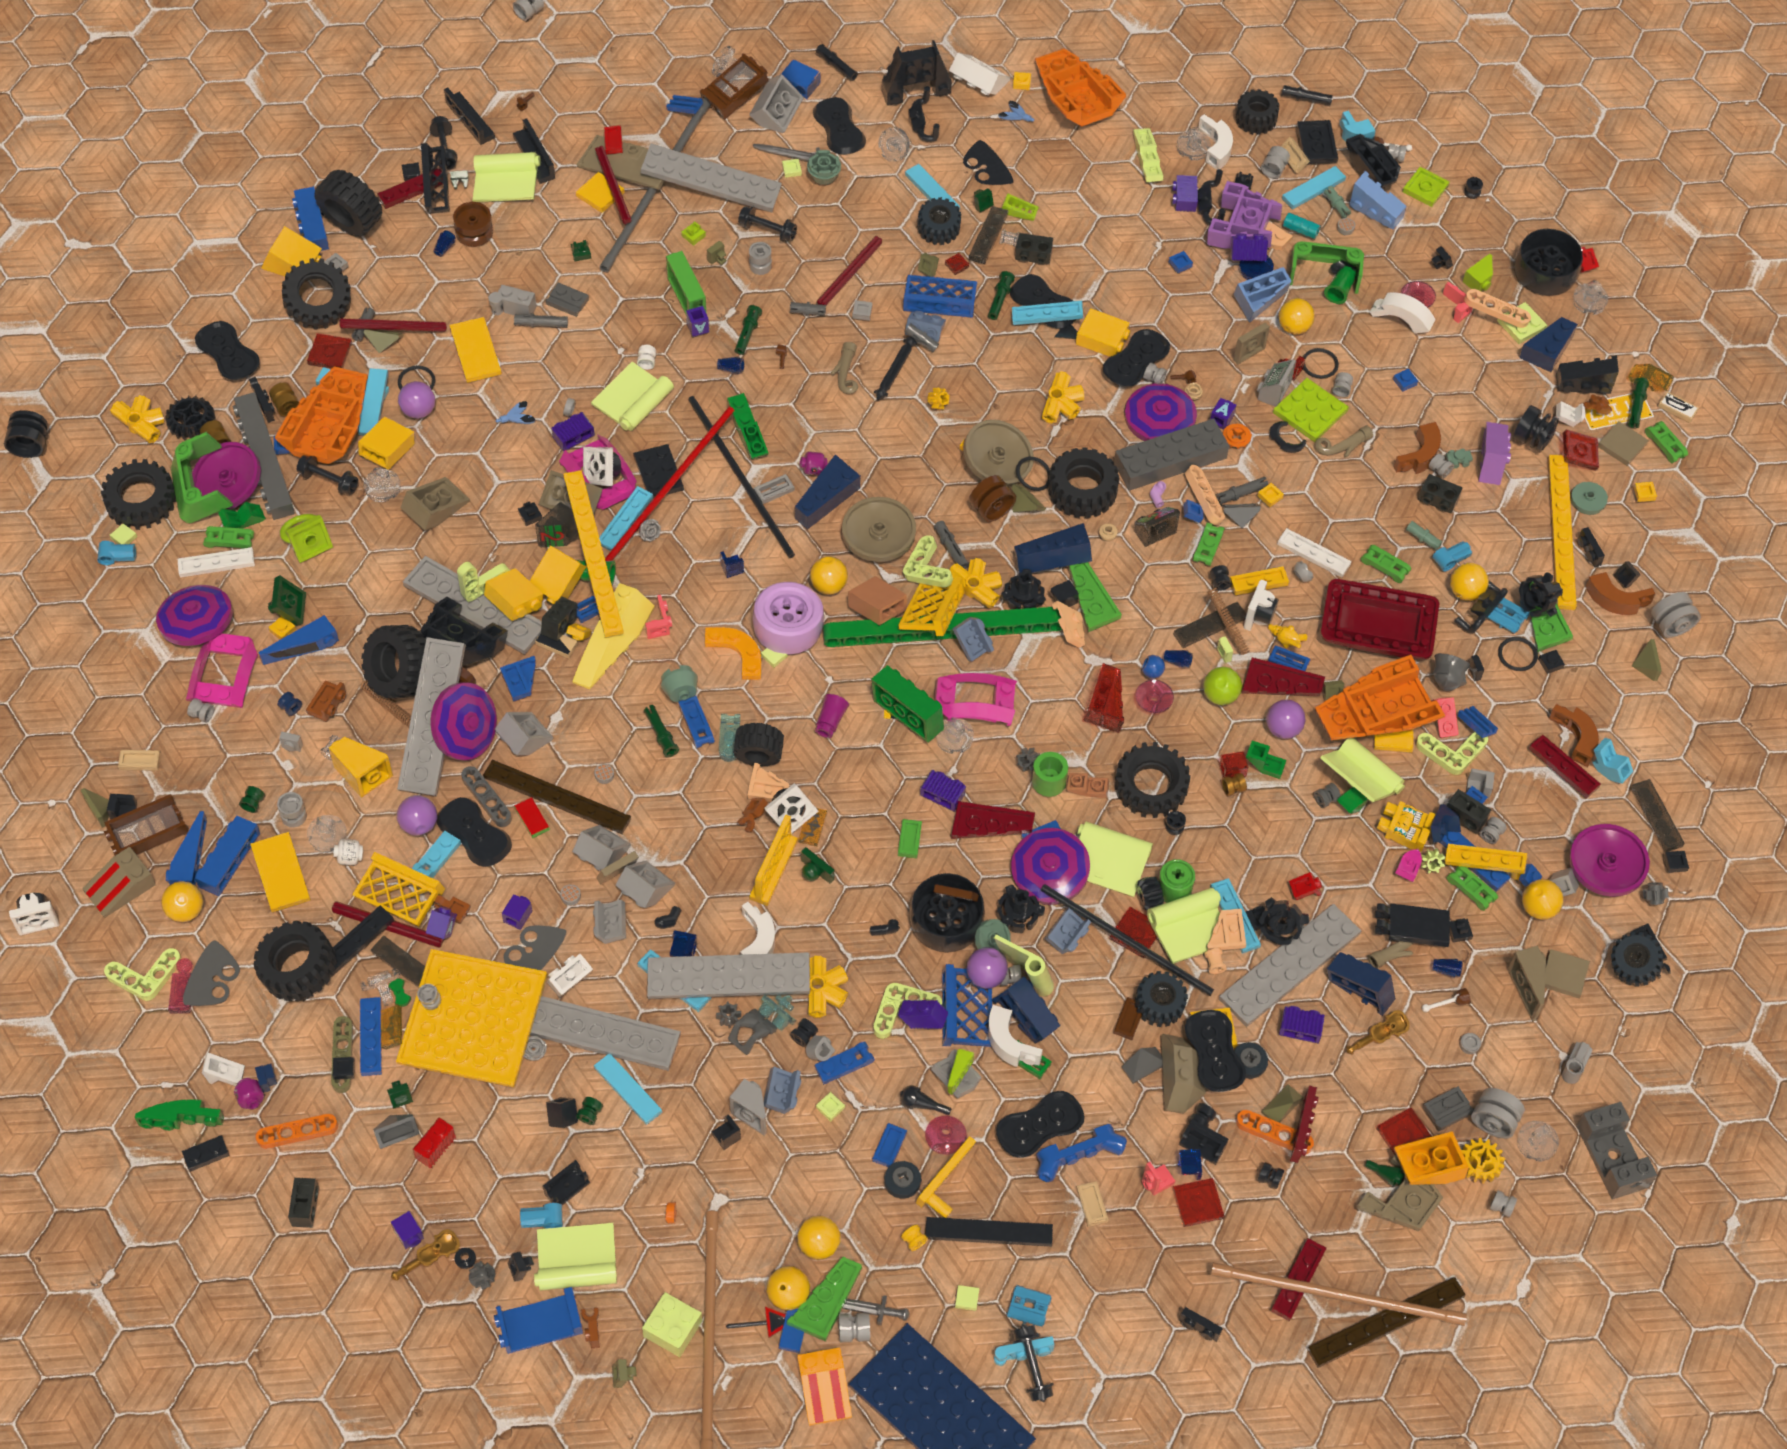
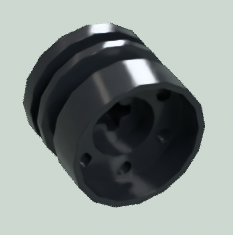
[1513,405,1559,452]
[4,410,48,458]

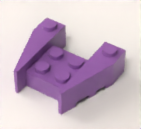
[1207,181,1282,248]

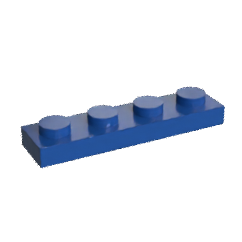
[1441,832,1510,892]
[360,997,382,1076]

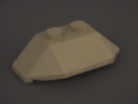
[1161,1034,1206,1114]

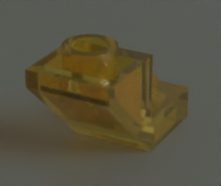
[1628,364,1674,391]

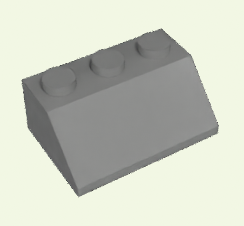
[749,74,804,133]

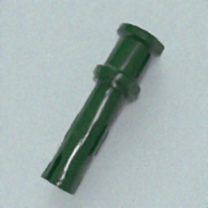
[988,271,1015,320]
[735,305,763,355]
[1628,378,1650,428]
[644,705,680,757]

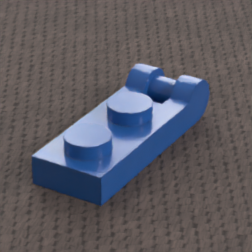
[678,696,715,748]
[815,1041,875,1085]

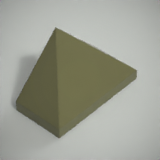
[364,329,404,353]
[1012,484,1046,512]
[1632,639,1662,681]
[81,788,109,828]
[1261,1084,1304,1123]

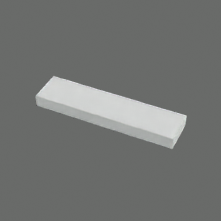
[1277,528,1352,578]
[177,547,255,578]

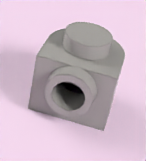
[806,1035,836,1061]

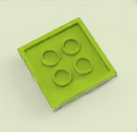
[1273,378,1349,442]

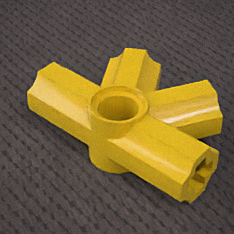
[1042,371,1084,424]
[110,395,165,444]
[950,558,1002,609]
[808,956,848,1018]

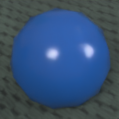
[1142,655,1165,679]

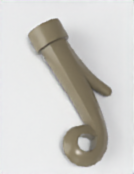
[831,342,858,394]
[1315,425,1373,458]
[1368,941,1413,969]

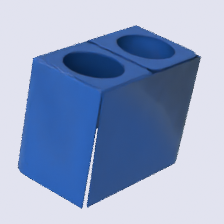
[781,60,821,99]

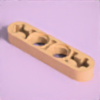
[1464,289,1531,328]
[1185,465,1225,525]

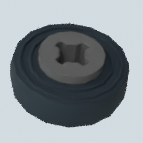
[1234,1042,1268,1079]
[884,1161,922,1199]

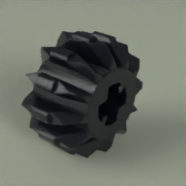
[1137,877,1164,910]

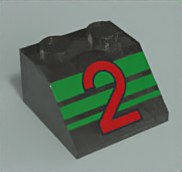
[535,501,579,548]
[1134,507,1180,547]

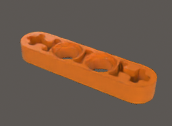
[1236,1110,1314,1155]
[256,1114,338,1149]

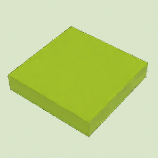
[1403,167,1450,207]

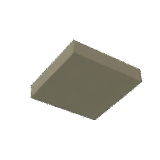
[1234,322,1270,365]
[1597,421,1649,466]
[597,851,639,885]
[1545,949,1590,999]

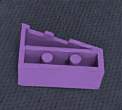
[1478,422,1511,485]

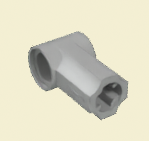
[1562,1042,1593,1084]

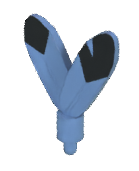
[998,101,1035,122]
[495,401,535,424]

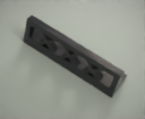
[444,87,495,145]
[513,118,555,184]
[421,143,450,214]

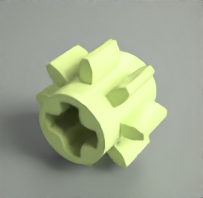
[1421,848,1445,873]

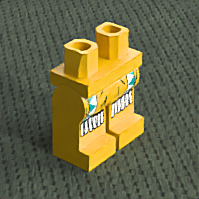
[1377,801,1436,853]

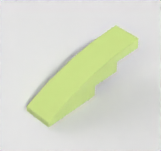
[1133,128,1163,182]

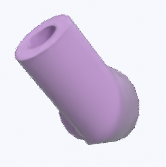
[1150,481,1166,508]

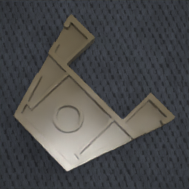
[1356,1154,1443,1231]

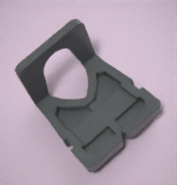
[728,1009,777,1055]

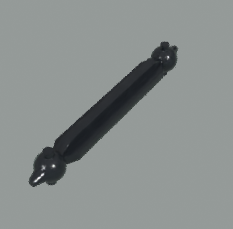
[874,337,918,400]

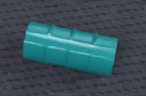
[1283,212,1321,240]

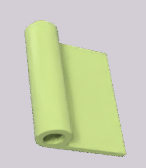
[473,152,541,202]
[591,362,674,431]
[1321,738,1405,802]
[1077,821,1153,897]
[1147,888,1221,964]
[994,935,1054,996]
[534,1223,617,1290]

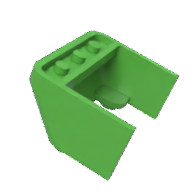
[1290,241,1364,294]
[171,432,233,523]

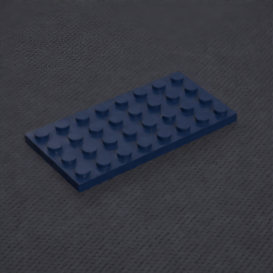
[849,1323,1036,1449]

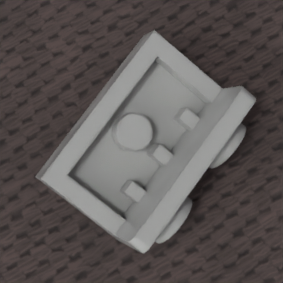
[593,900,626,944]
[931,1049,981,1098]

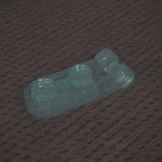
[719,713,741,762]

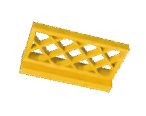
[899,577,965,636]
[749,815,798,906]
[352,852,445,927]

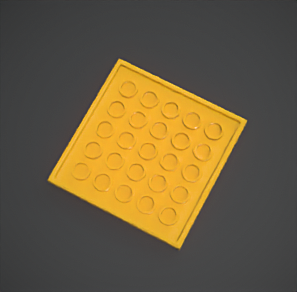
[396,949,548,1088]

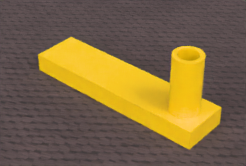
[1445,844,1528,880]
[916,1136,976,1218]

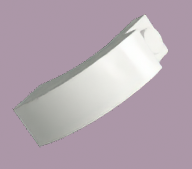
[1198,114,1233,170]
[1370,292,1436,334]
[740,902,775,955]
[988,1005,1043,1067]

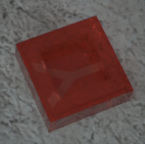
[945,253,969,275]

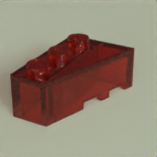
[1083,663,1124,733]

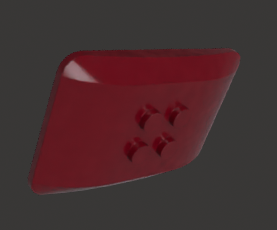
[1321,579,1440,659]

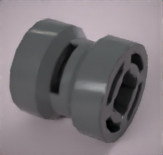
[1314,783,1341,808]

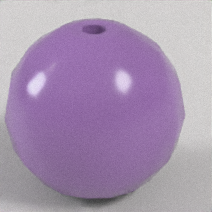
[398,381,436,419]
[1266,700,1306,739]
[397,795,437,836]
[967,947,1008,989]

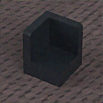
[1050,580,1079,607]
[106,793,138,820]
[546,1097,578,1128]
[712,1114,741,1150]

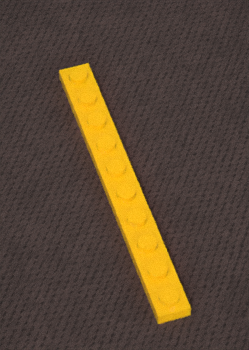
[1548,454,1577,610]
[563,470,624,637]

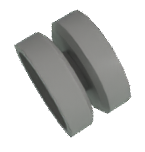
[1651,592,1701,638]
[1471,1088,1525,1139]

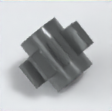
[1016,747,1041,771]
[1643,882,1669,905]
[716,1001,742,1028]
[469,1261,495,1290]

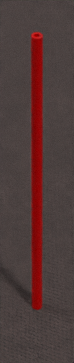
[605,406,734,561]

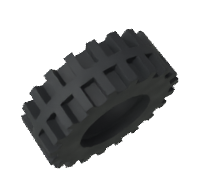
[282,258,350,329]
[101,459,176,530]
[1115,742,1191,818]

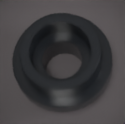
[454,1248,476,1269]

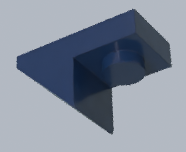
[1431,804,1461,843]

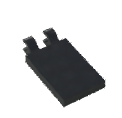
[1375,903,1450,947]

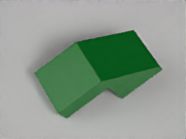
[218,502,266,528]
[1246,740,1287,779]
[1337,787,1369,814]

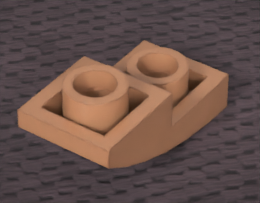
[1067,773,1109,798]

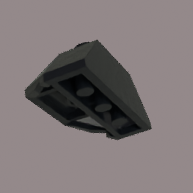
[1346,134,1401,188]

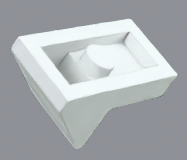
[202,1053,244,1086]

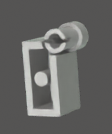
[488,285,537,315]

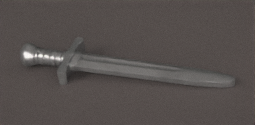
[753,144,820,161]
[807,1294,910,1326]

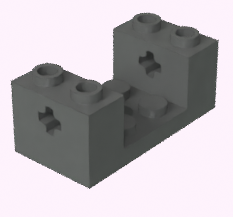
[1576,1102,1657,1200]

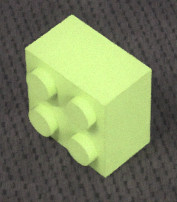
[642,1292,703,1357]

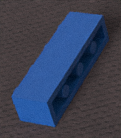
[292,186,329,251]
[195,816,260,896]

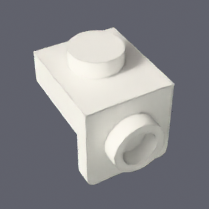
[1556,401,1585,427]

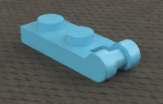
[412,831,461,878]
[994,1336,1055,1366]

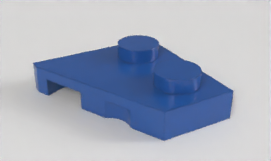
[500,656,536,701]

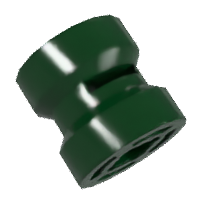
[239,786,265,813]
[576,1097,603,1125]

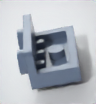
[905,311,946,342]
[952,617,994,661]
[1045,908,1091,954]
[764,1067,801,1114]

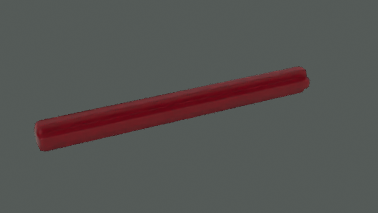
[595,146,632,224]
[817,236,882,305]
[339,318,447,332]
[332,901,444,948]

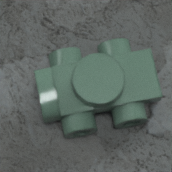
[1445,449,1473,469]

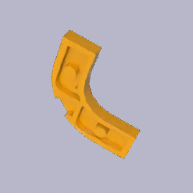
[705,627,761,680]

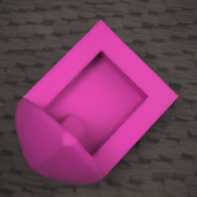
[1395,849,1422,882]

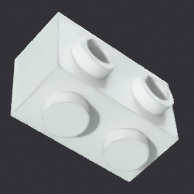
[547,954,593,998]

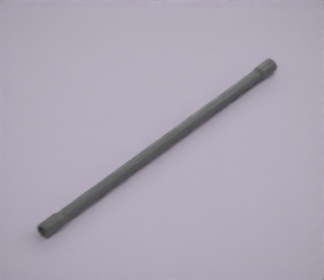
[599,98,710,272]

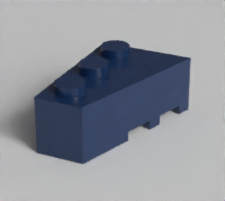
[1519,317,1578,373]
[992,976,1061,1044]

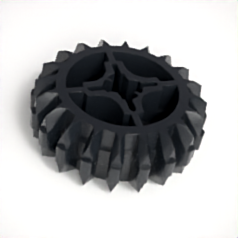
[165,395,216,441]

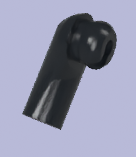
[1330,260,1356,274]
[654,906,682,929]
[870,919,900,936]

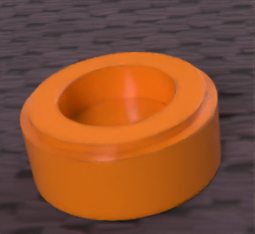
[666,1202,677,1224]

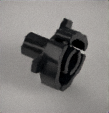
[1001,569,1046,610]
[1519,572,1563,617]
[996,884,1045,933]
[1259,897,1309,945]

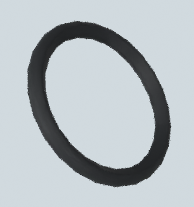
[1301,348,1339,379]
[398,365,436,390]
[1016,456,1050,491]
[1498,637,1538,671]

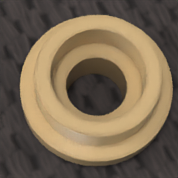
[1185,383,1203,400]
[1099,524,1118,541]

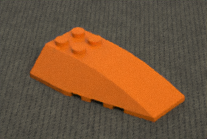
[1035,48,1126,126]
[275,366,368,464]
[1315,655,1445,740]

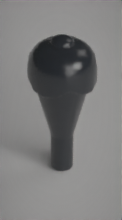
[900,1085,952,1115]

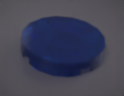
[1239,255,1274,280]

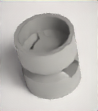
[513,0,544,21]
[1261,146,1290,179]
[749,242,772,275]
[277,792,307,827]
[839,1313,870,1342]

